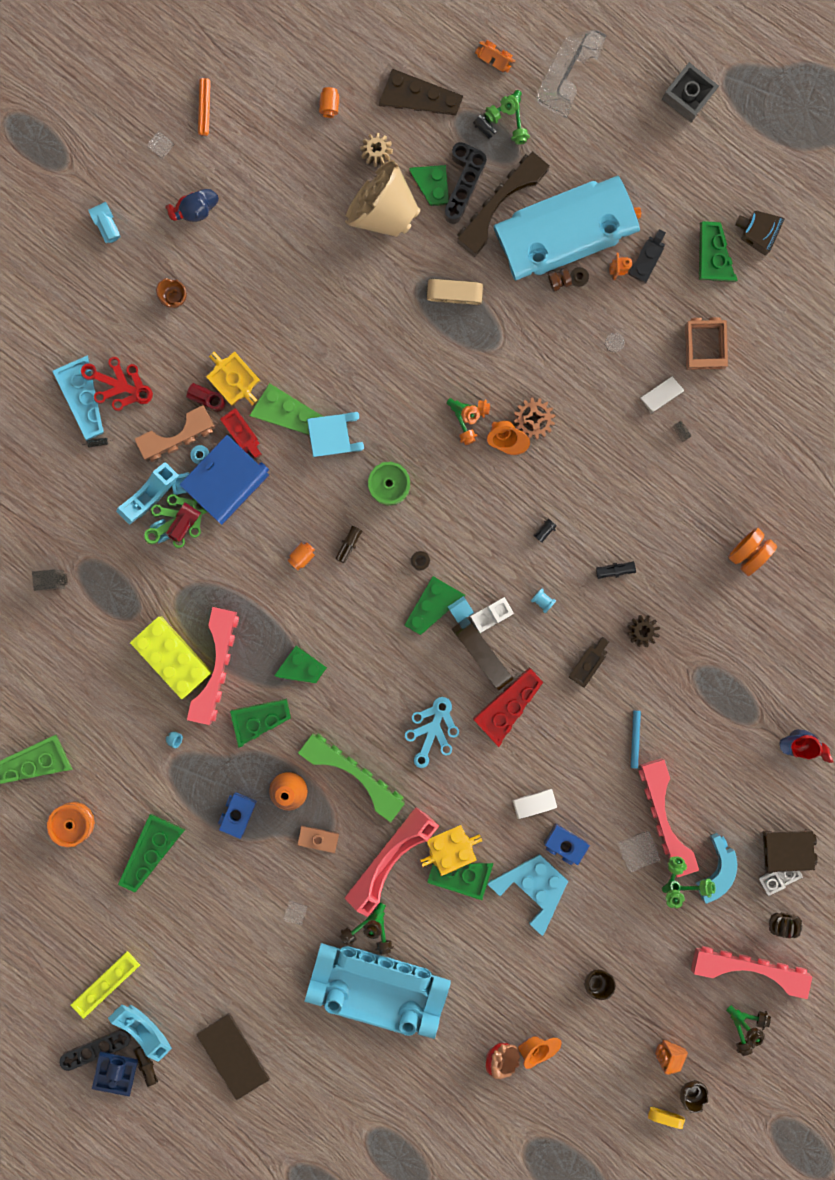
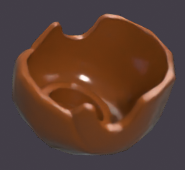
[156,278,187,308]

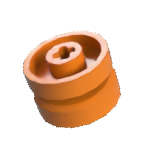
[728,527,777,576]
[47,802,95,847]

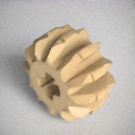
[360,133,393,167]

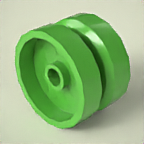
[368,462,410,506]

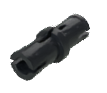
[596,561,636,579]

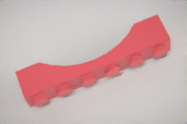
[187,607,239,725]
[638,758,699,878]
[345,807,439,917]
[691,946,813,999]

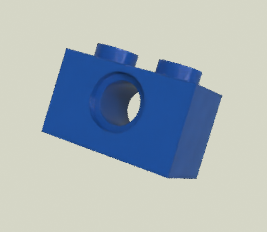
[218,792,257,839]
[544,823,590,865]

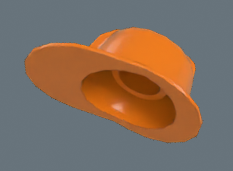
[487,421,530,455]
[518,1036,562,1069]

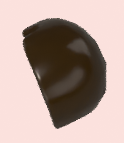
[584,969,616,1000]
[680,1080,709,1113]

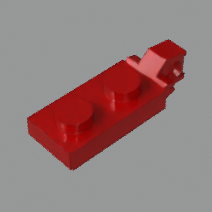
[220,408,262,459]

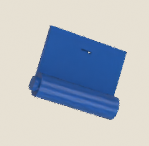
[179,435,269,524]

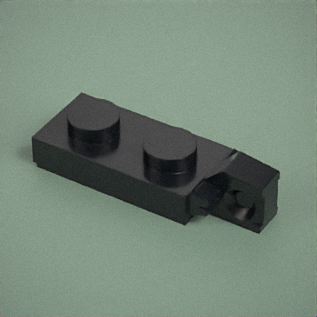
[629,229,666,284]

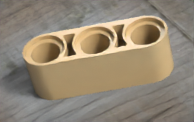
[427,279,483,305]

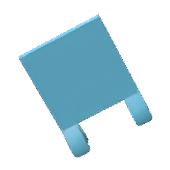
[307,412,364,457]

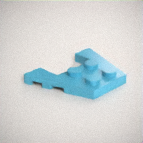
[487,854,568,936]

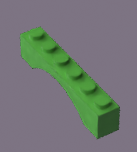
[298,733,405,822]

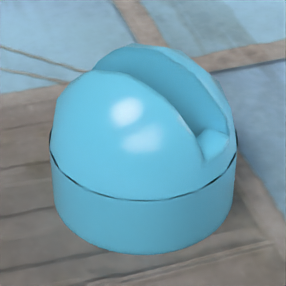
[166,732,183,748]

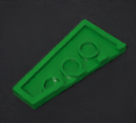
[118,814,186,892]

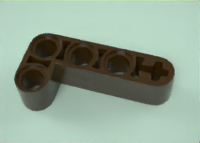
[452,617,513,691]

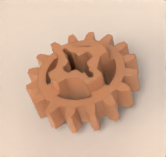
[514,398,555,440]

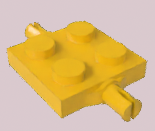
[206,351,260,406]
[420,825,482,876]

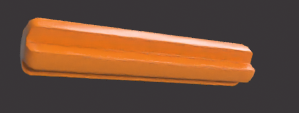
[198,78,210,136]

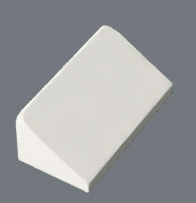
[641,377,684,413]

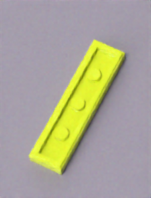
[70,951,140,1019]

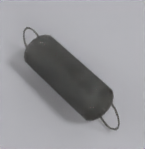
[83,437,113,448]

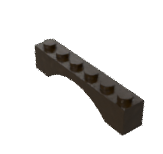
[457,151,550,257]

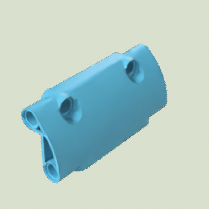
[493,176,640,281]
[304,943,451,1039]

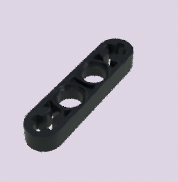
[59,1029,132,1071]

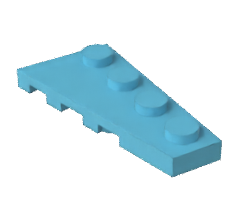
[53,355,104,441]

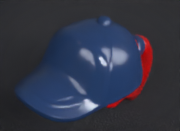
[165,189,219,222]
[779,729,833,763]

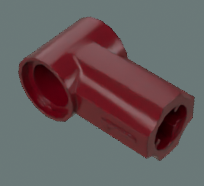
[186,383,226,412]
[166,502,201,543]

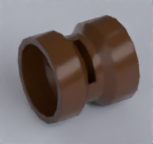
[548,267,572,292]

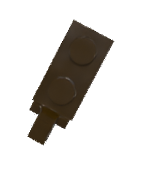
[568,637,610,688]

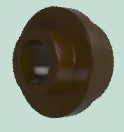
[570,267,589,287]
[411,551,430,570]

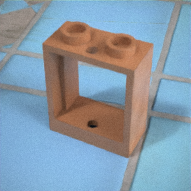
[685,317,728,370]

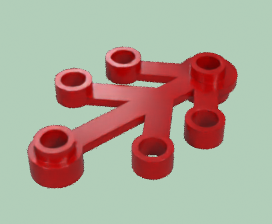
[81,357,153,411]

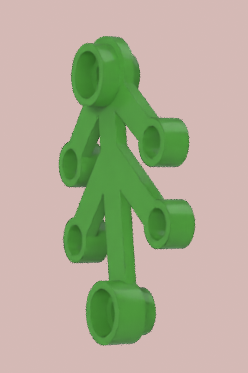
[144,494,207,549]

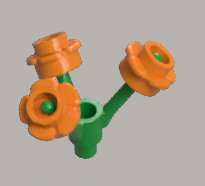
[446,398,490,446]

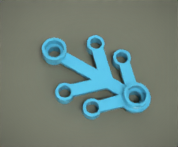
[405,697,459,768]

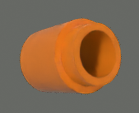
[319,87,339,118]
[287,542,315,571]

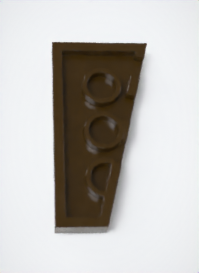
[379,69,463,116]

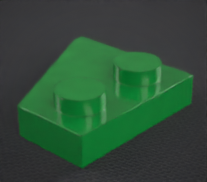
[409,165,449,206]
[274,645,327,683]

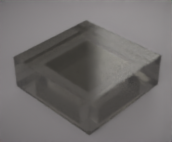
[672,421,691,442]

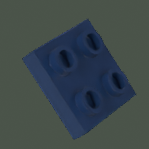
[92,1052,138,1097]

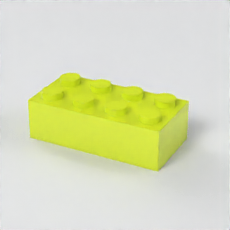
[130,617,213,700]

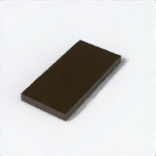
[196,1013,270,1100]

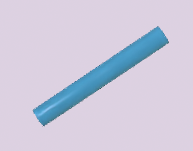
[630,710,641,768]

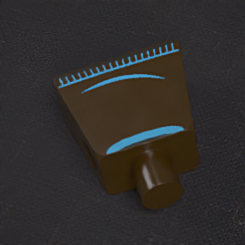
[735,211,785,256]

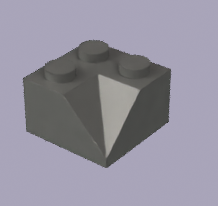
[662,62,719,123]

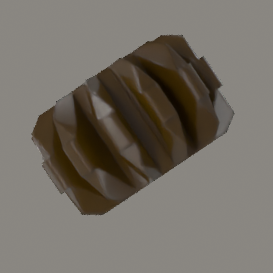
[627,615,660,647]
[768,912,803,939]

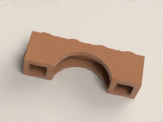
[135,405,216,462]

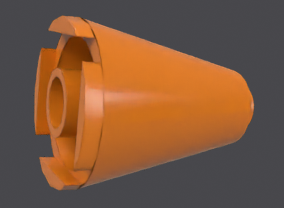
[269,772,308,811]

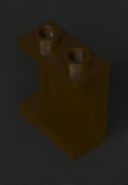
[763,829,818,872]

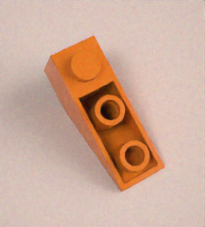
[655,1040,688,1074]

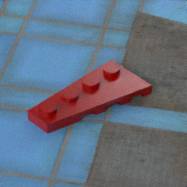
[473,667,543,747]

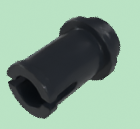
[473,114,498,139]
[533,518,557,543]

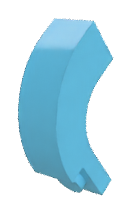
[116,462,179,525]
[696,833,737,904]
[108,1005,172,1062]

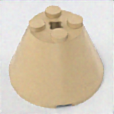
[345,160,420,237]

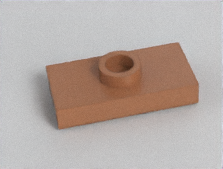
[298,826,339,853]

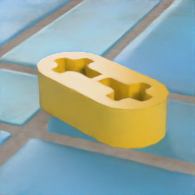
[648,1107,685,1129]

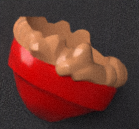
[485,1043,520,1079]

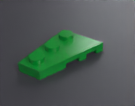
[699,221,738,282]
[404,576,466,635]
[230,698,291,748]
[427,863,493,900]

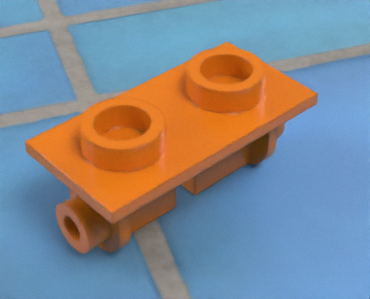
[475,40,516,73]
[609,253,632,280]

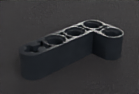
[445,142,487,224]

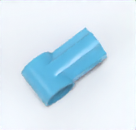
[88,202,121,244]

